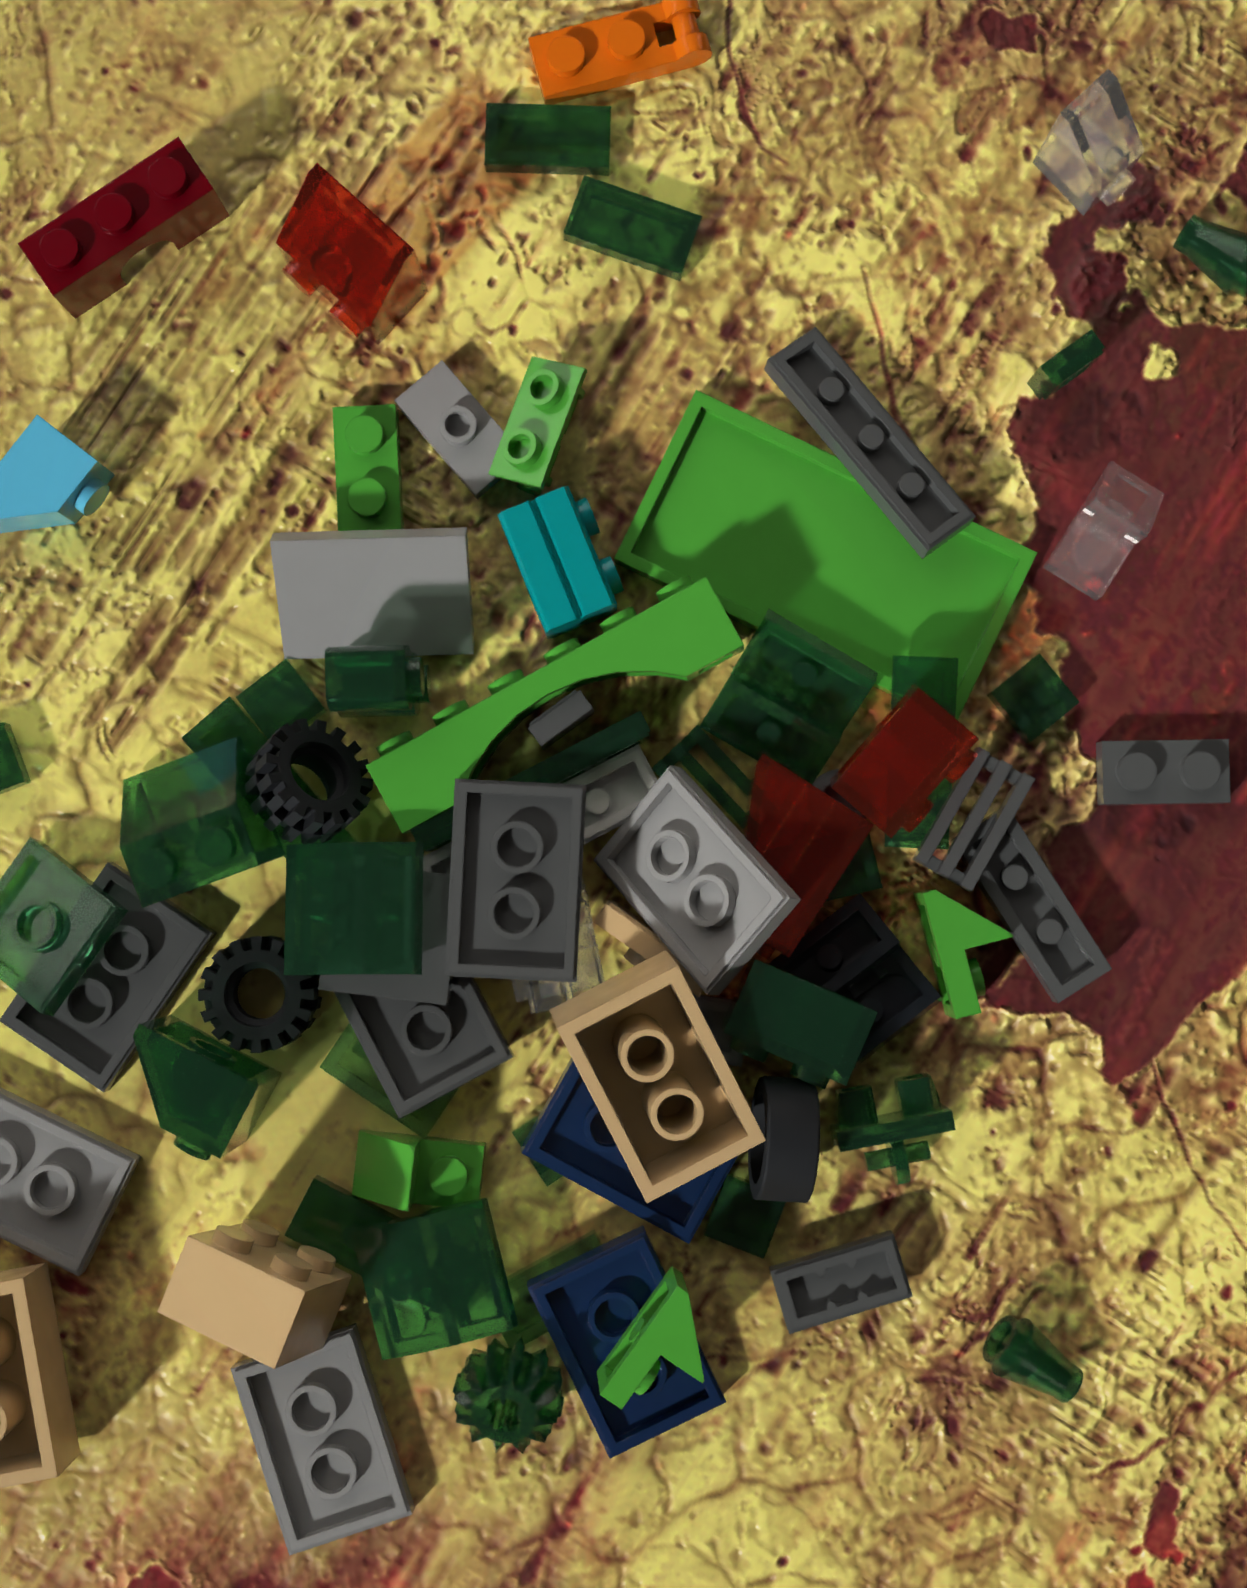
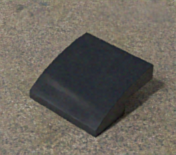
[759,893,942,1078]

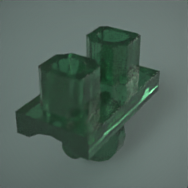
[830,1073,956,1185]

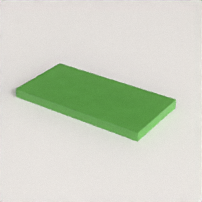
[614,390,1037,725]

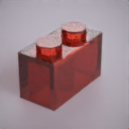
[830,683,979,838]

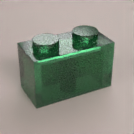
[721,956,878,1089]

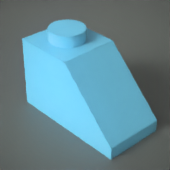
[0,415,114,533]

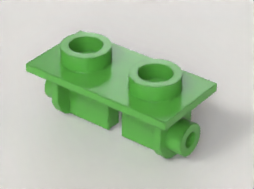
[488,356,587,496]

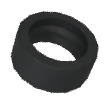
[748,1076,820,1203]

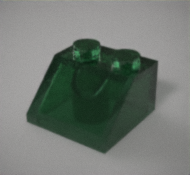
[119,736,285,908]
[133,1015,282,1160]

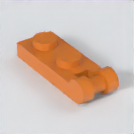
[528,0,712,107]

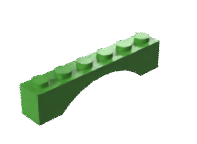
[365,575,744,834]

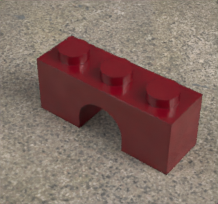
[18,137,230,319]

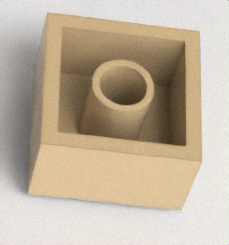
[157,1219,352,1369]

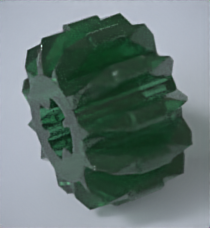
[453,1337,564,1454]

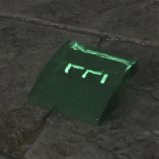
[699,609,878,790]
[284,842,424,976]
[351,1198,519,1360]

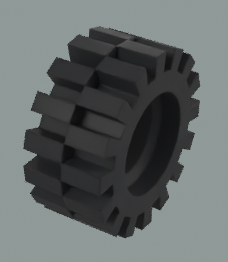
[245,718,373,845]
[198,935,322,1053]

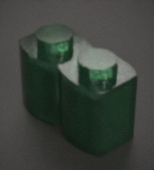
[325,644,431,718]

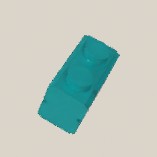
[497,486,624,639]

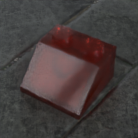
[276,163,428,345]

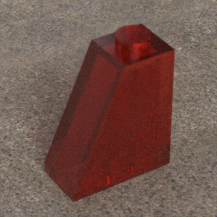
[742,754,874,960]

